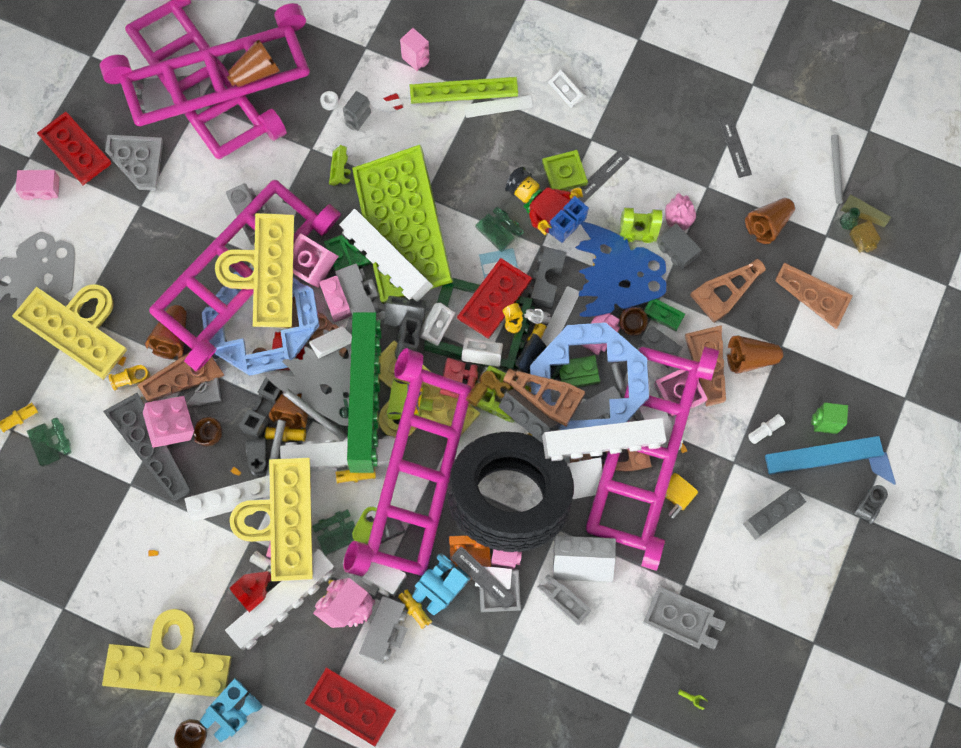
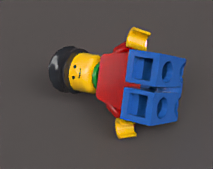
[505,167,589,243]

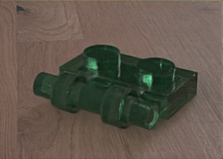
[475,207,524,252]
[27,418,72,467]
[312,509,355,556]

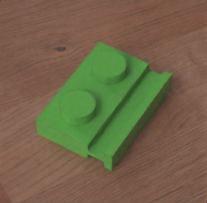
[559,355,600,387]

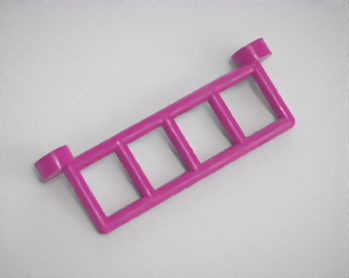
[125,0,287,159]
[100,3,310,126]
[149,180,341,372]
[586,346,719,571]
[343,348,472,577]

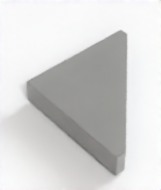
[186,378,222,408]

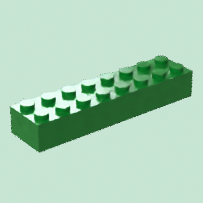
[347,312,382,473]

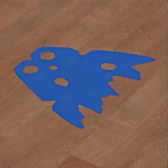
[575,222,666,317]

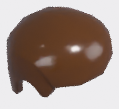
[619,307,648,336]
[193,417,223,447]
[174,719,207,748]

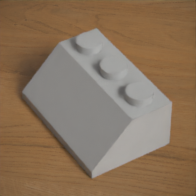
[553,536,616,582]

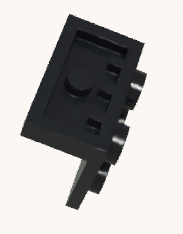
[516,333,563,383]

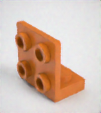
[449,535,491,579]

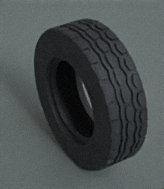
[448,431,574,552]

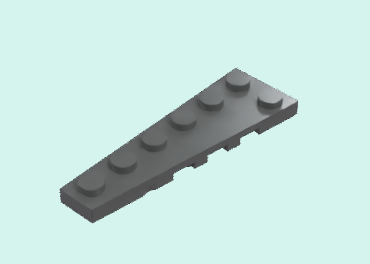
[103,393,192,502]

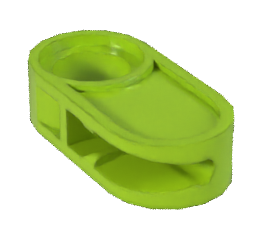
[352,506,377,544]

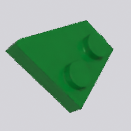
[324,235,371,271]

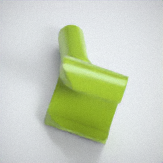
[678,689,708,710]

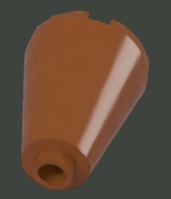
[227,40,280,87]
[745,198,795,244]
[145,305,187,359]
[727,335,783,374]
[269,376,308,429]

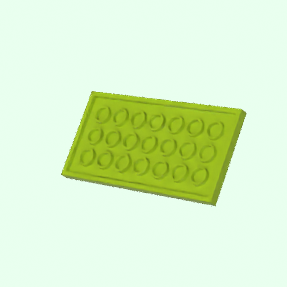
[352,145,453,304]

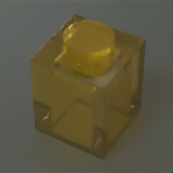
[849,221,881,253]

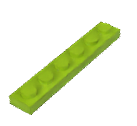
[409,77,518,104]

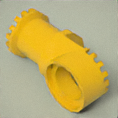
[503,303,523,334]
[108,365,150,391]

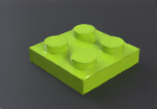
[542,150,588,191]

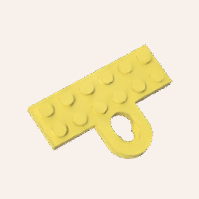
[215,213,294,328]
[12,284,127,380]
[379,341,480,438]
[230,458,313,581]
[102,609,231,697]

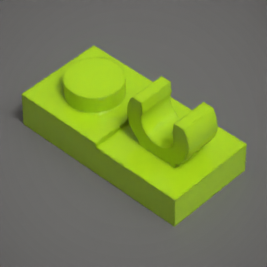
[329,145,351,186]

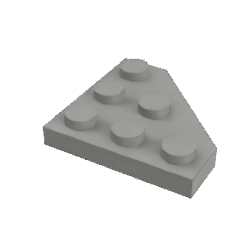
[105,135,163,191]

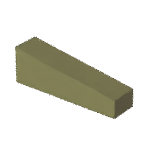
[841,194,891,227]

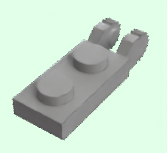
[537,575,592,626]

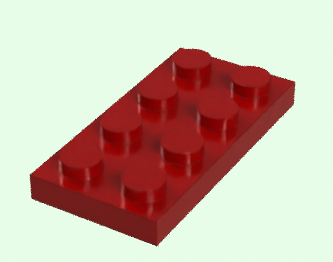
[37,112,112,186]
[457,258,532,339]
[304,667,397,747]

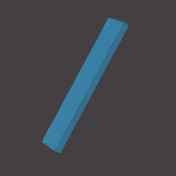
[765,436,884,475]

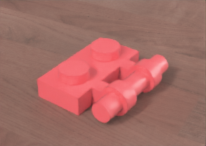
[439,358,479,398]

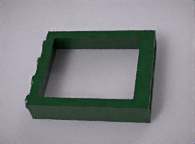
[424,278,535,373]

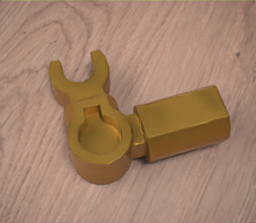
[466,371,511,407]

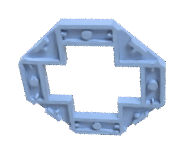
[202,268,320,376]
[530,323,649,430]

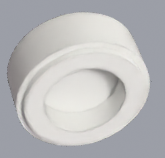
[320,91,339,110]

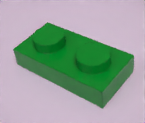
[644,299,685,332]

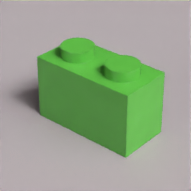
[811,403,848,434]

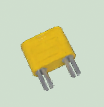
[665,473,698,518]

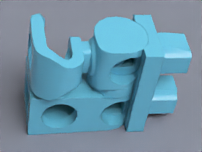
[412,553,471,615]
[200,678,263,742]

